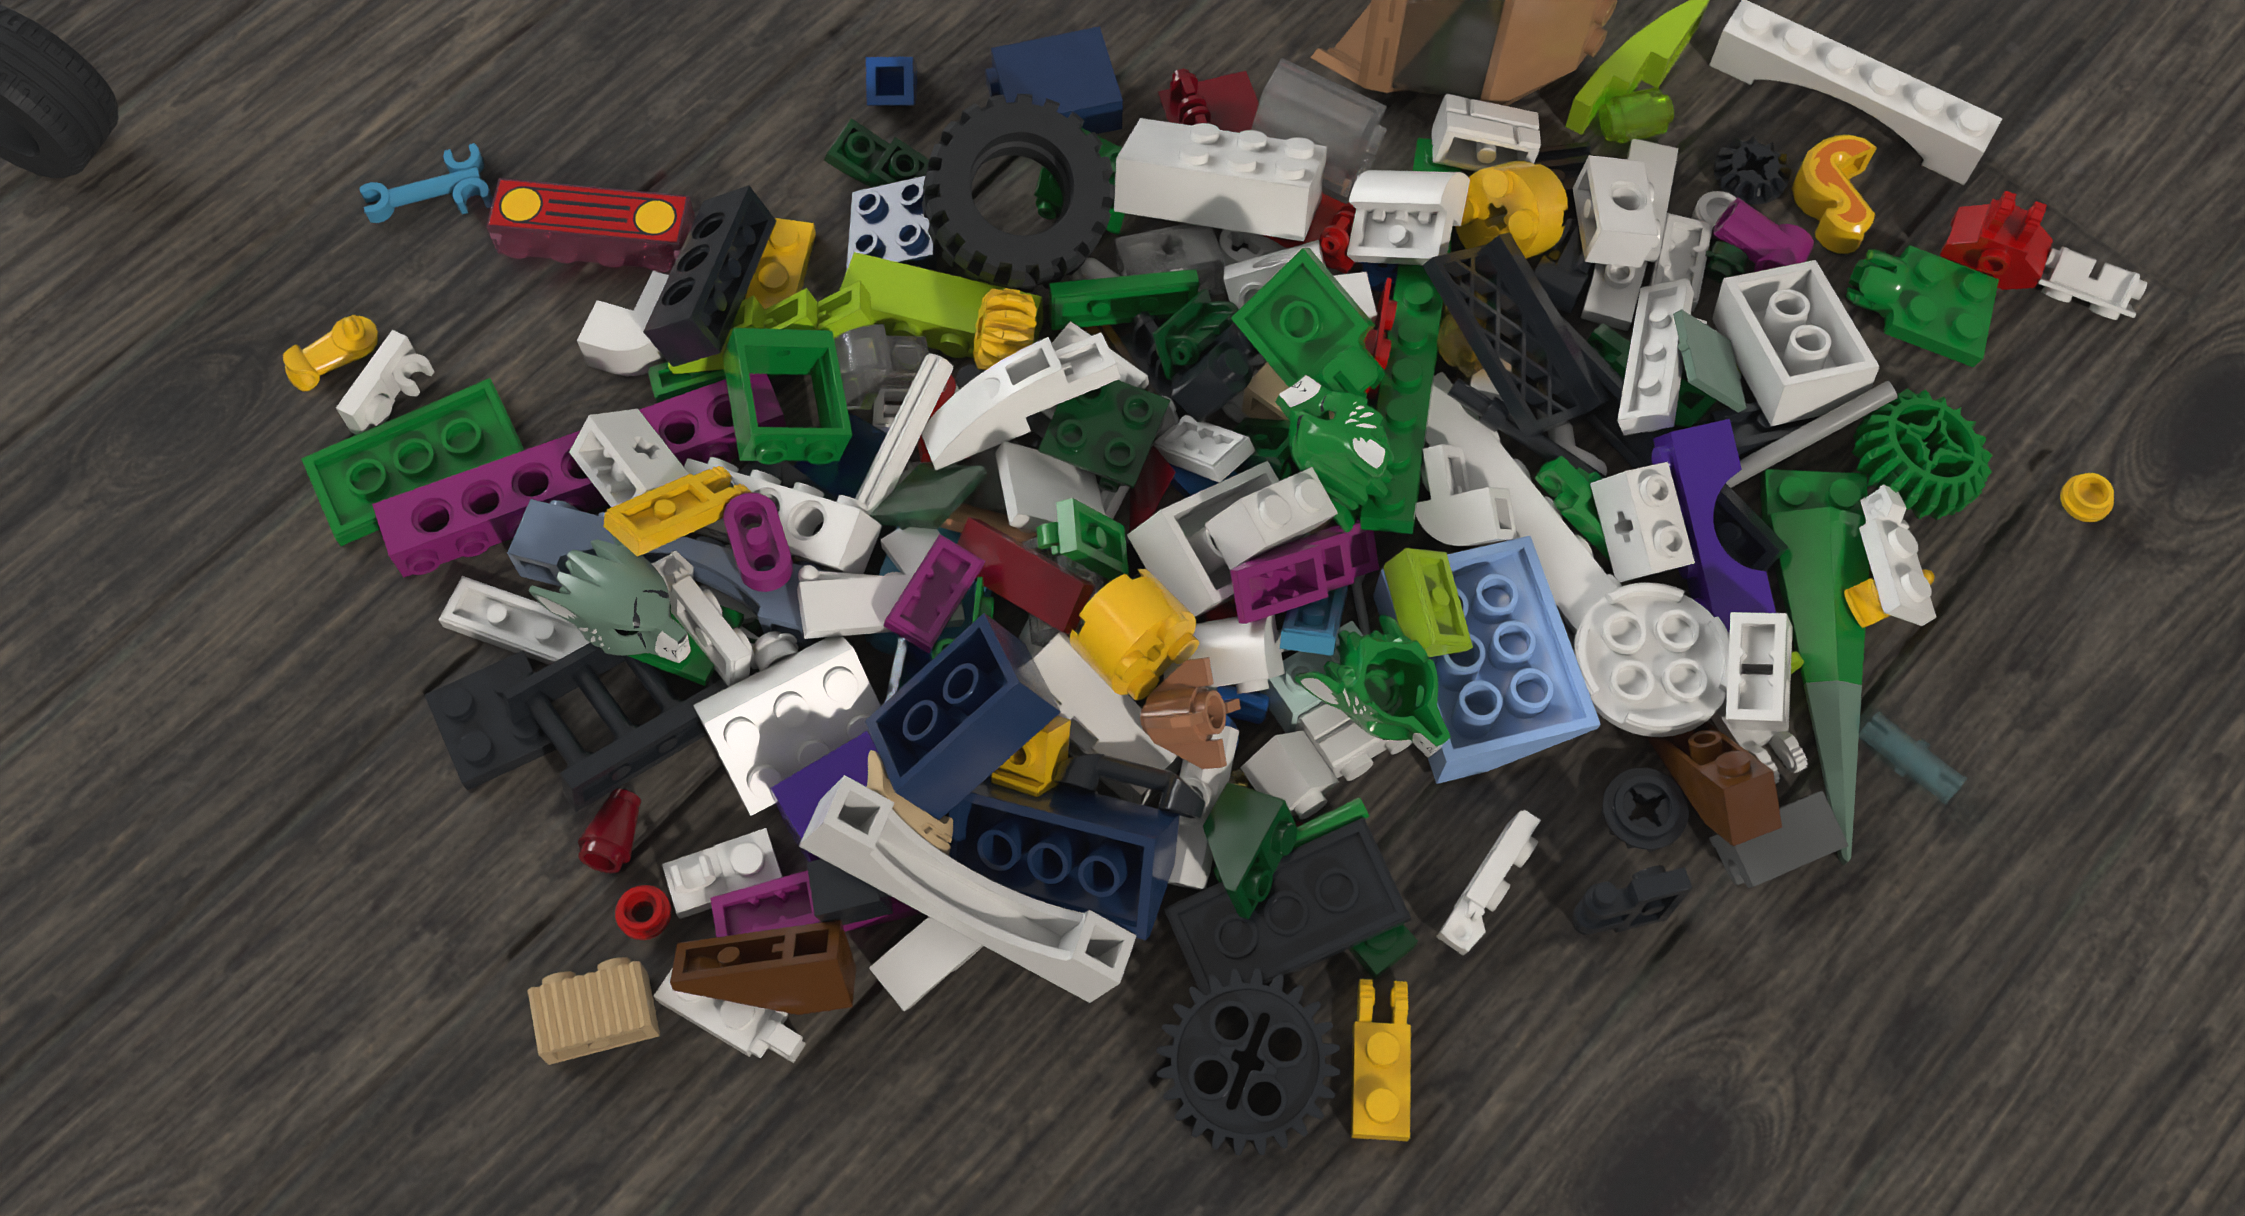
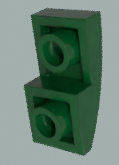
[824,118,929,188]

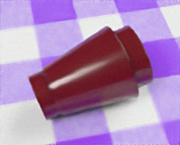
[578,789,642,873]

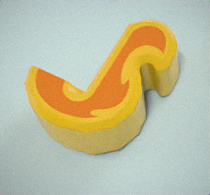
[1792,135,1877,254]

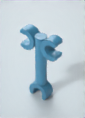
[359,143,493,223]

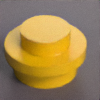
[2060,473,2114,522]

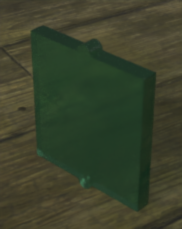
[870,462,987,530]

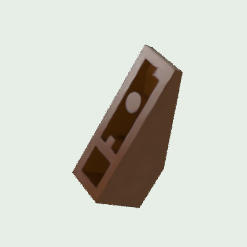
[670,920,856,1015]

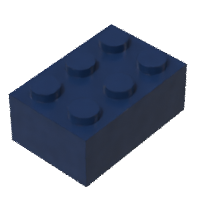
[865,613,1061,820]

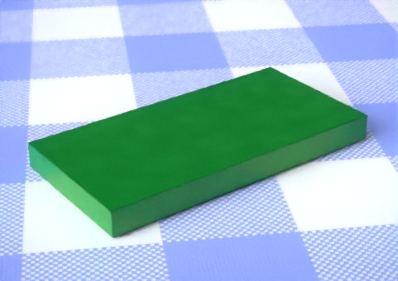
[301,378,524,546]

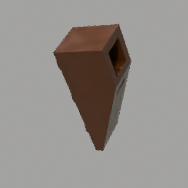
[1646,721,1782,846]

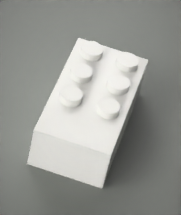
[1114,118,1327,241]

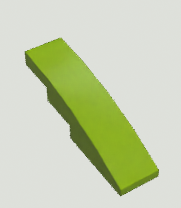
[1565,0,1710,135]
[668,280,871,374]

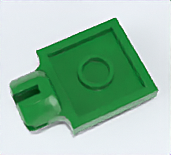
[1846,245,1999,368]
[1231,248,1385,398]

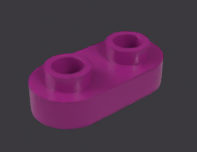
[724,493,793,592]

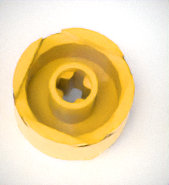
[1455,161,1568,259]
[1070,569,1199,701]

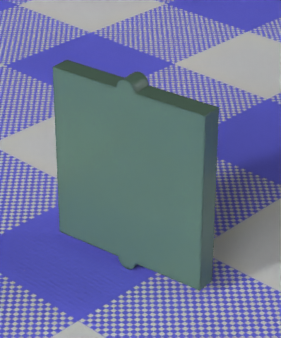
[1673,309,1747,413]

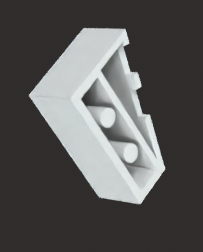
[1033,631,1183,806]

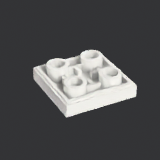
[995,441,1105,533]

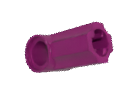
[1712,198,1814,272]

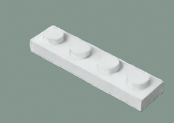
[1617,278,1694,435]

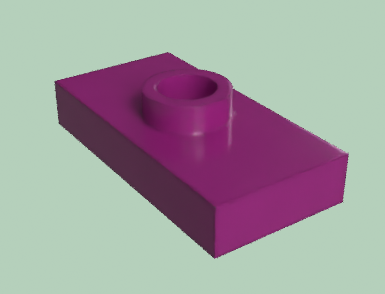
[883,534,985,653]

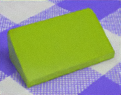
[1384,548,1473,657]

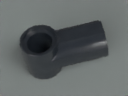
[1534,218,1592,314]

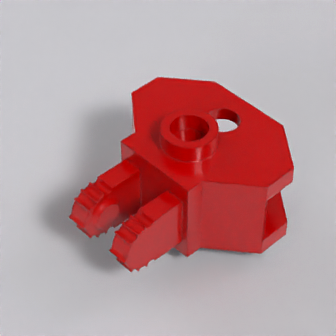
[1940,191,2053,290]

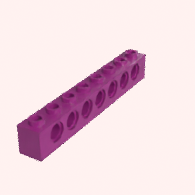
[372,374,787,578]

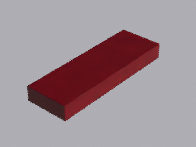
[957,517,1095,634]

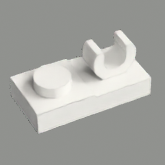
[336,330,434,435]
[662,828,782,919]

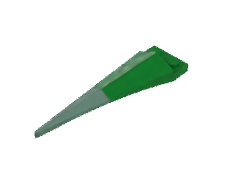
[1760,469,1869,865]

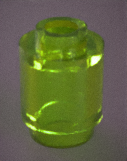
[1599,87,1674,144]

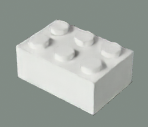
[1712,260,1880,426]
[1127,461,1310,619]
[693,636,881,815]

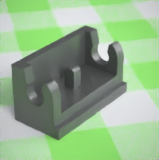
[1709,790,1849,888]

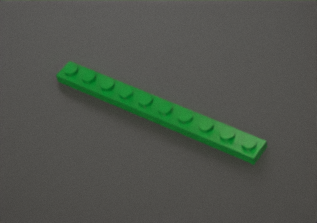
[1360,138,1462,534]

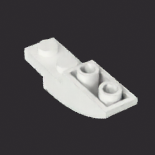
[921,333,1121,470]

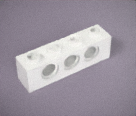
[684,457,882,574]

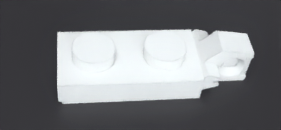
[1859,485,1936,626]
[651,551,753,687]
[1436,809,1540,955]
[654,969,806,1063]

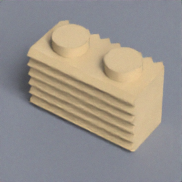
[528,957,660,1065]

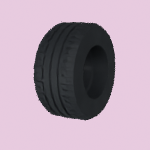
[0,5,119,178]

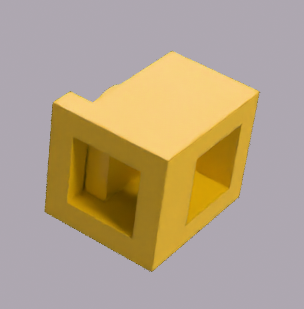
[991,716,1071,797]

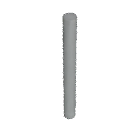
[1726,380,1898,488]

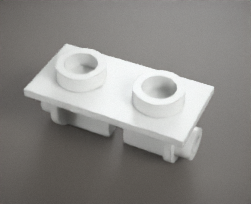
[2038,247,2147,320]

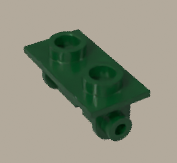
[1153,289,1239,379]

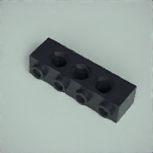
[643,185,777,367]

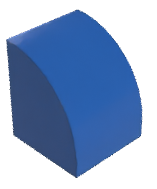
[866,57,917,106]

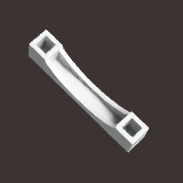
[1709,0,2002,185]
[799,775,1136,1003]

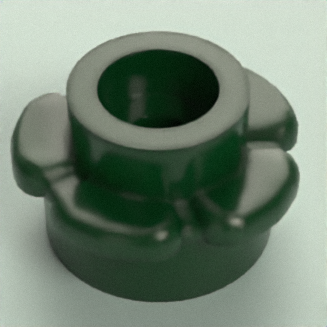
[1704,241,1749,284]

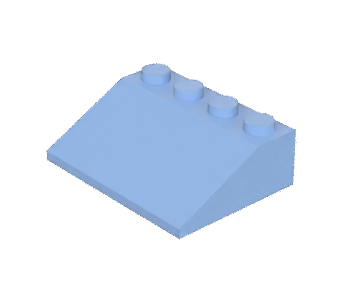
[1373,536,1601,784]

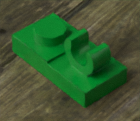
[1036,498,1129,580]

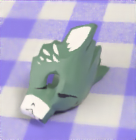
[529,534,691,663]

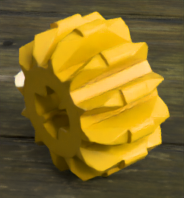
[973,288,1037,370]

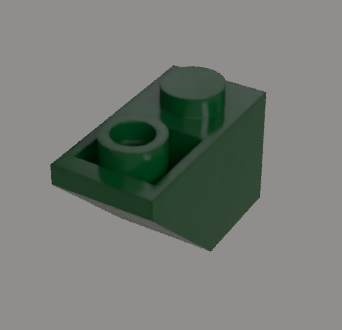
[1202,782,1297,920]

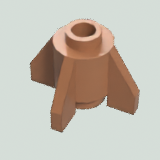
[1140,657,1241,769]

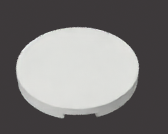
[1572,583,1730,737]

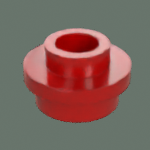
[615,885,672,940]

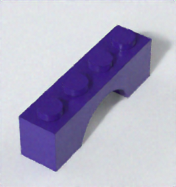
[1652,419,1776,634]

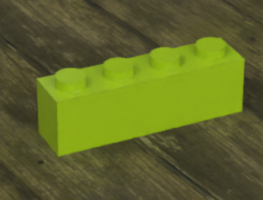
[840,252,1043,358]

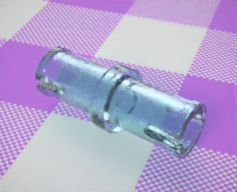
[1859,711,1968,805]

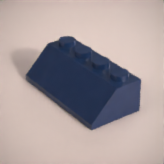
[948,769,1180,940]

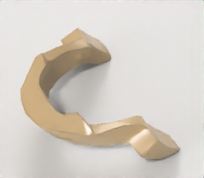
[867,750,953,856]

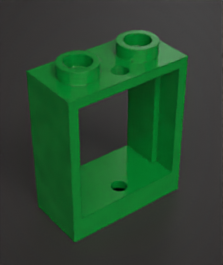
[722,328,852,465]

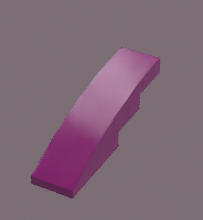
[1230,519,1379,624]
[710,870,922,937]

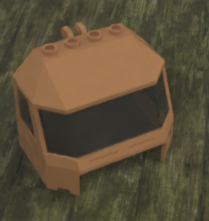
[1310,0,1617,106]

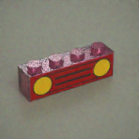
[486,178,696,272]

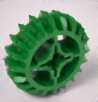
[1851,388,1992,520]

